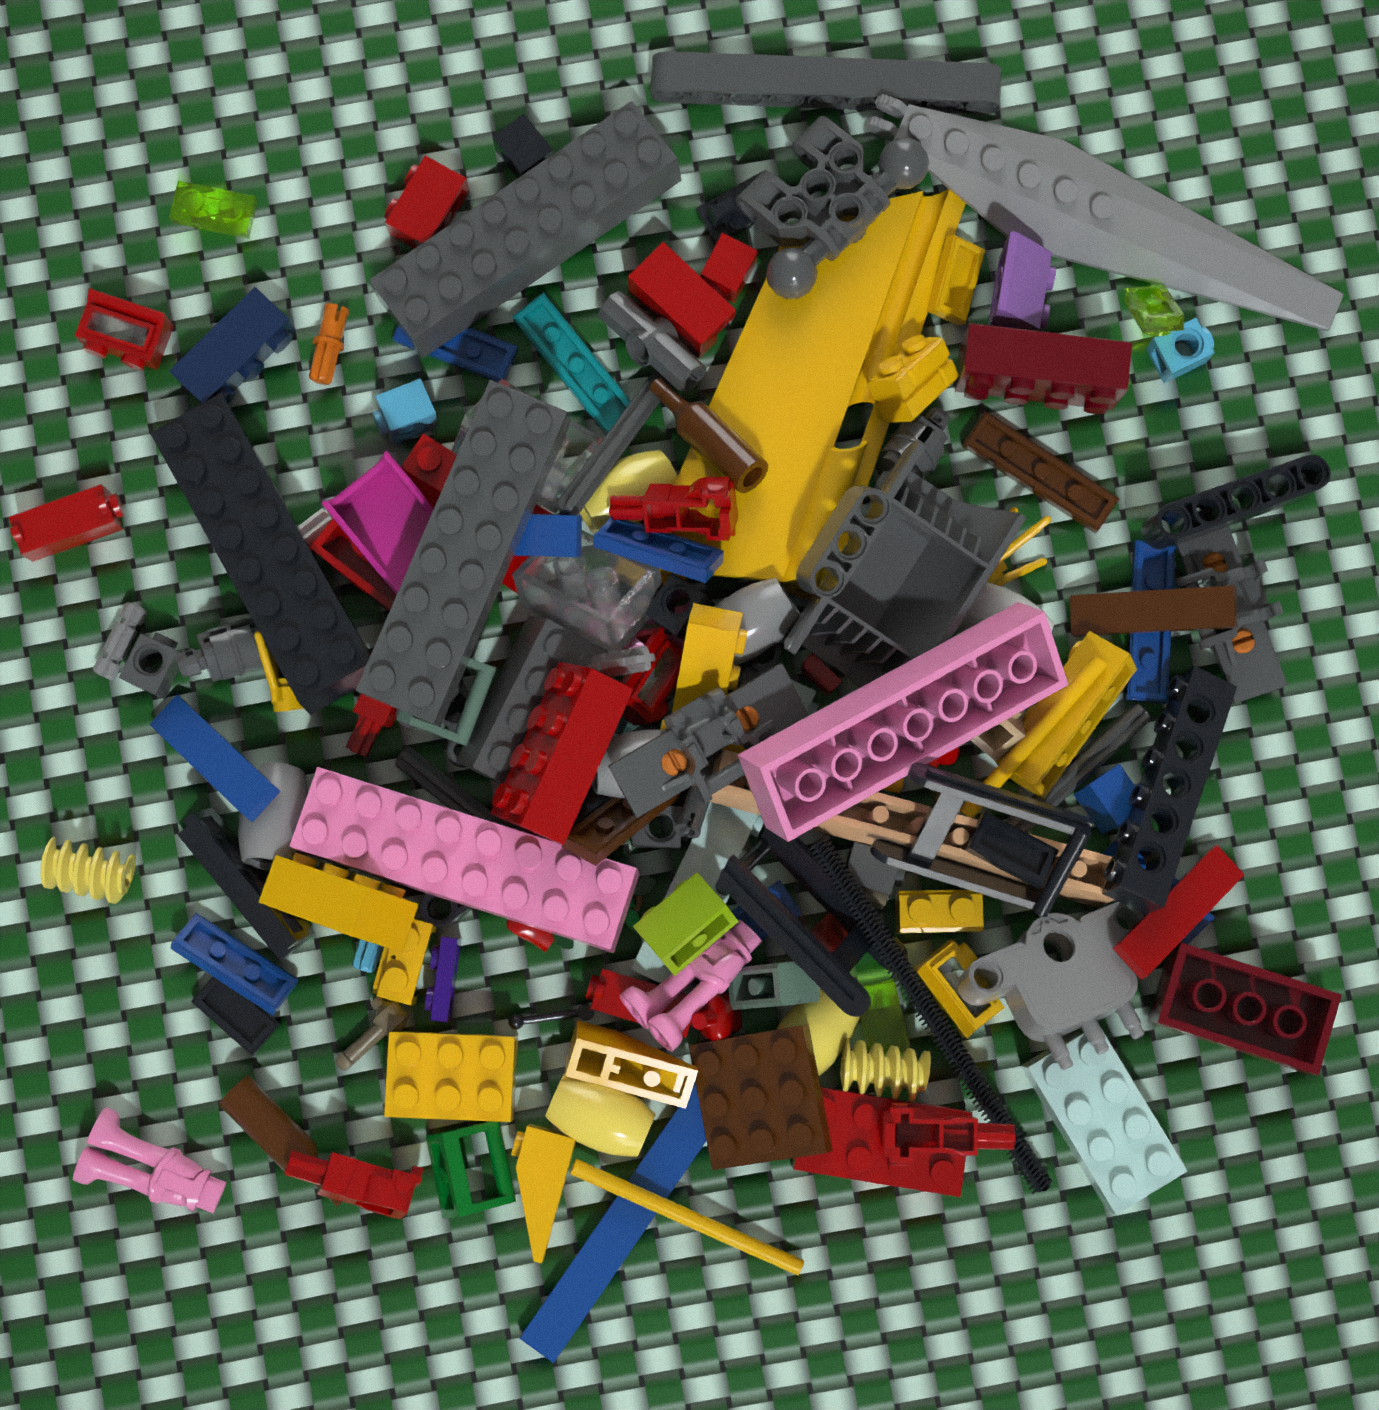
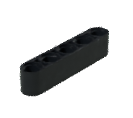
[1141,454,1331,550]

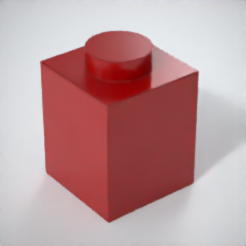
[700,233,758,303]

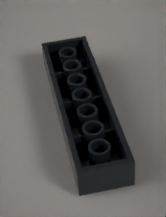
[150,393,371,715]

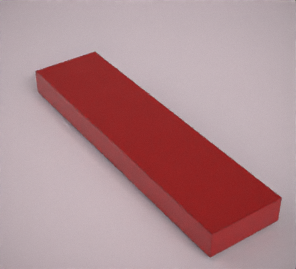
[1112,844,1245,980]

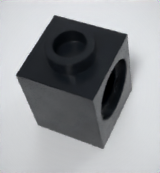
[492,113,554,179]
[644,573,715,642]

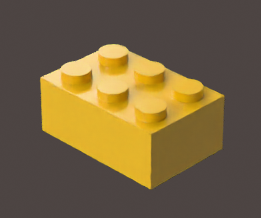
[258,853,419,952]
[384,1031,518,1122]

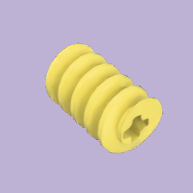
[40,837,136,904]
[840,1038,931,1103]

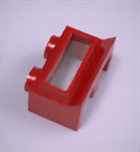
[75,288,174,371]
[621,627,683,726]

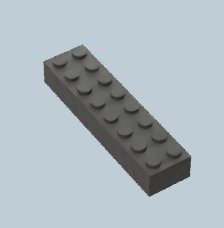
[369,101,682,359]
[355,380,571,727]

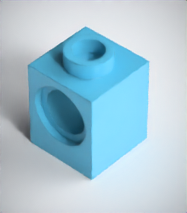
[1146,318,1215,383]
[372,378,438,445]

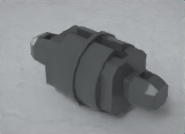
[874,407,949,489]
[175,618,271,682]

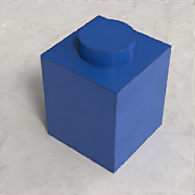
[1073,764,1135,834]

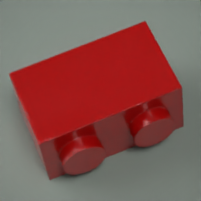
[384,155,470,249]

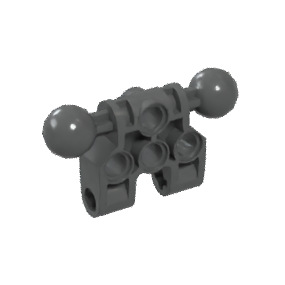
[736,116,930,299]

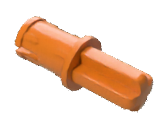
[309,303,349,385]

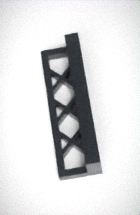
[178,807,315,961]

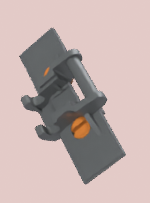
[1167,510,1288,704]
[608,663,809,818]

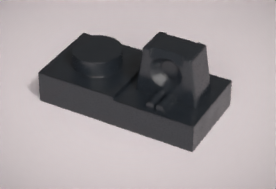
[696,171,763,245]

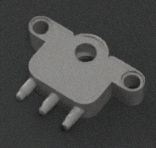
[957,902,1145,1070]

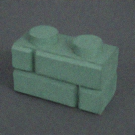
[728,961,820,1010]

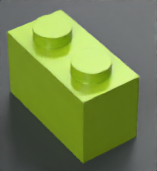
[633,872,739,976]

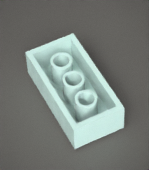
[1020,1029,1187,1215]

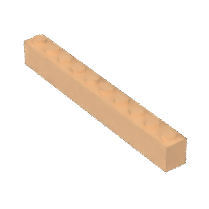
[710,750,1114,908]

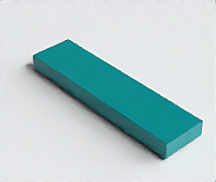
[512,293,631,436]

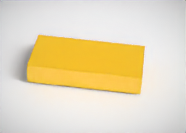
[926,235,985,326]

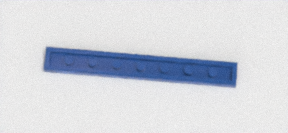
[519,1082,707,1363]

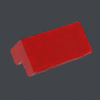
[628,242,736,359]

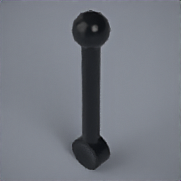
[508,1003,594,1030]

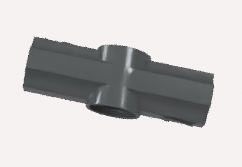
[599,291,707,394]

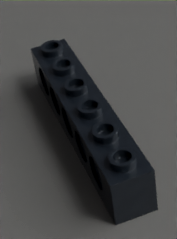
[1102,666,1237,915]

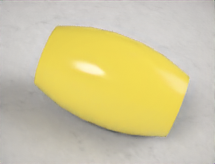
[580,450,677,534]
[776,987,860,1076]
[545,1073,656,1157]

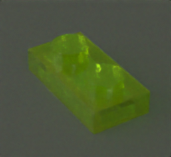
[169,181,258,239]
[1125,284,1184,337]
[860,979,910,1058]

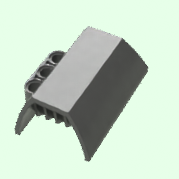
[784,441,1026,688]

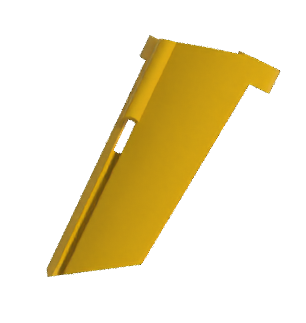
[614,189,966,599]

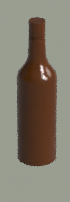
[649,378,768,493]
[219,1075,343,1207]

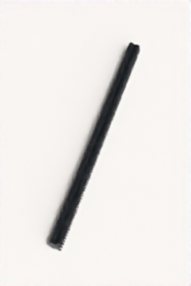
[808,836,1053,1194]

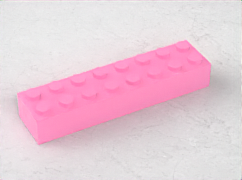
[738,602,1068,842]
[289,767,640,953]

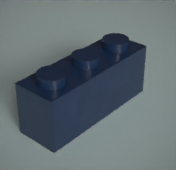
[169,287,296,404]

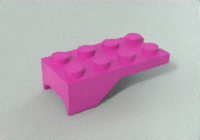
[321,451,434,595]

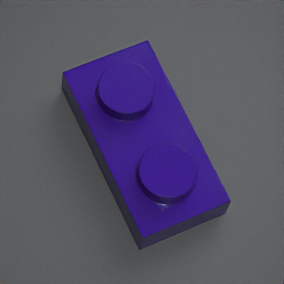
[425,937,462,1022]

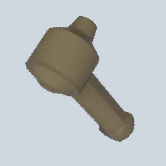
[336,997,410,1071]

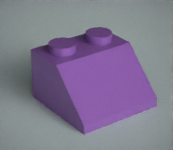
[988,231,1056,331]

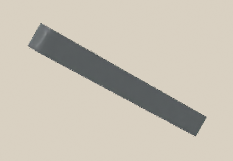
[650,51,1001,114]

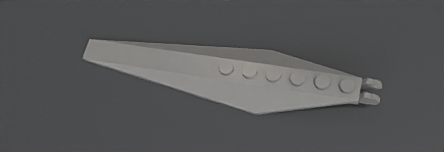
[865,94,1344,331]

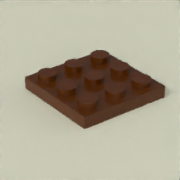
[689,1024,833,1170]

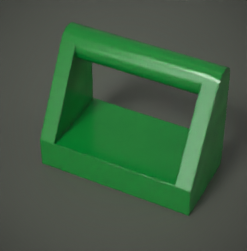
[426,1121,516,1218]

